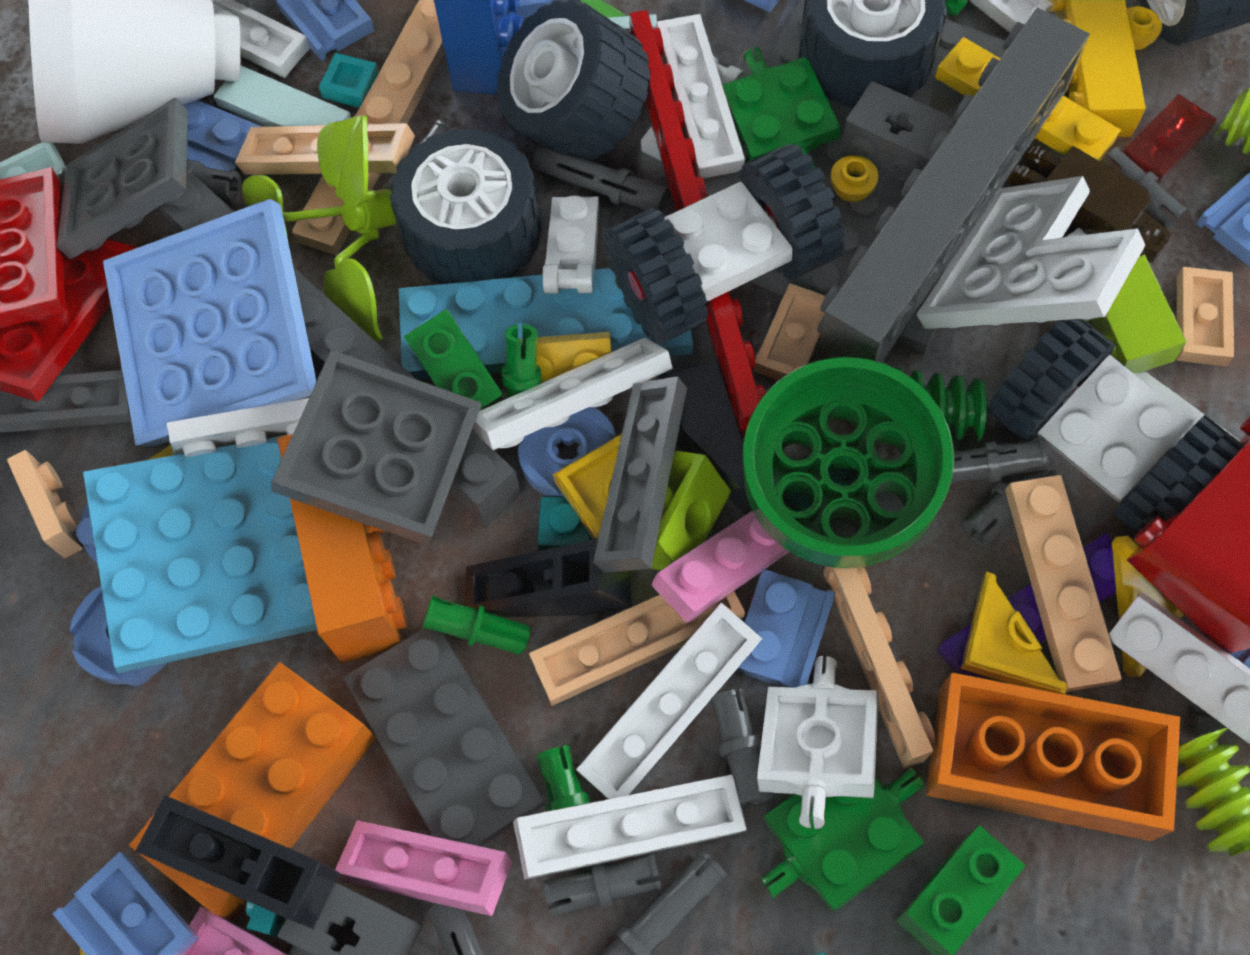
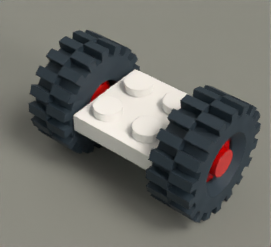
[603,144,845,345]
[987,319,1243,534]

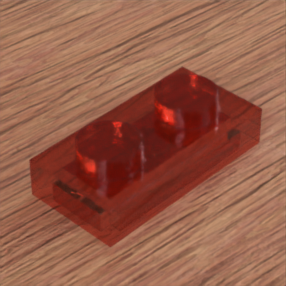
[1123,94,1217,184]

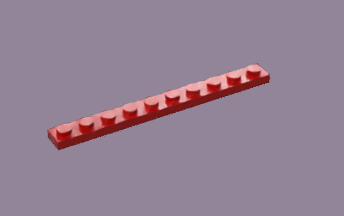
[629,10,766,438]

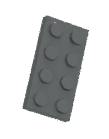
[343,629,546,847]

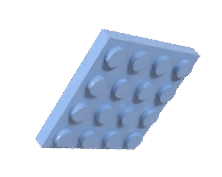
[103,199,316,448]

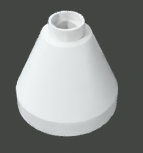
[28,0,241,144]

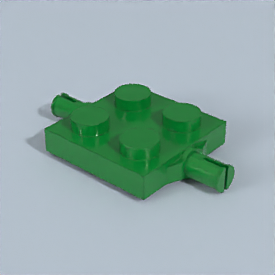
[722,47,841,169]
[759,768,925,914]

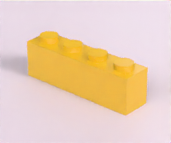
[1049,0,1146,138]

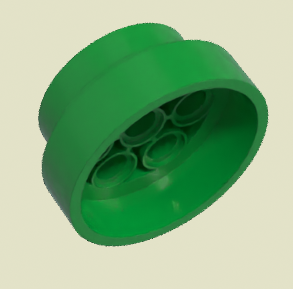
[743,357,954,568]

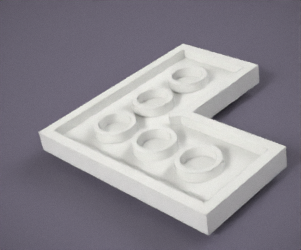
[916,176,1145,329]

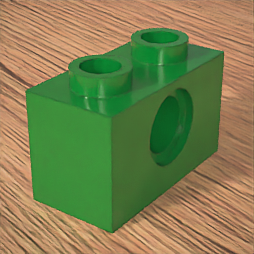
[404,308,503,409]
[895,825,1026,955]

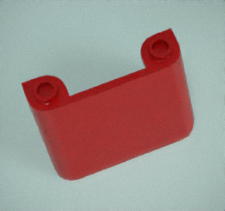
[1126,417,1250,654]

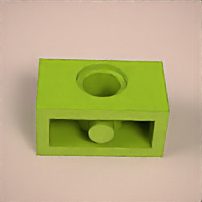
[651,450,731,571]

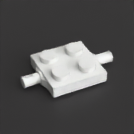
[757,656,879,829]

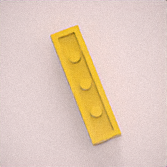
[935,37,1121,161]

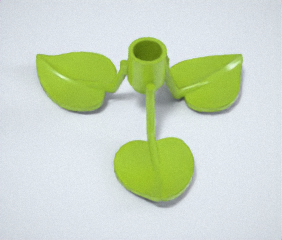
[242,115,397,342]

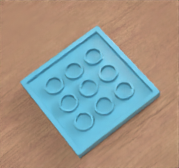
[83,435,317,673]

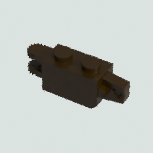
[1007,145,1173,263]

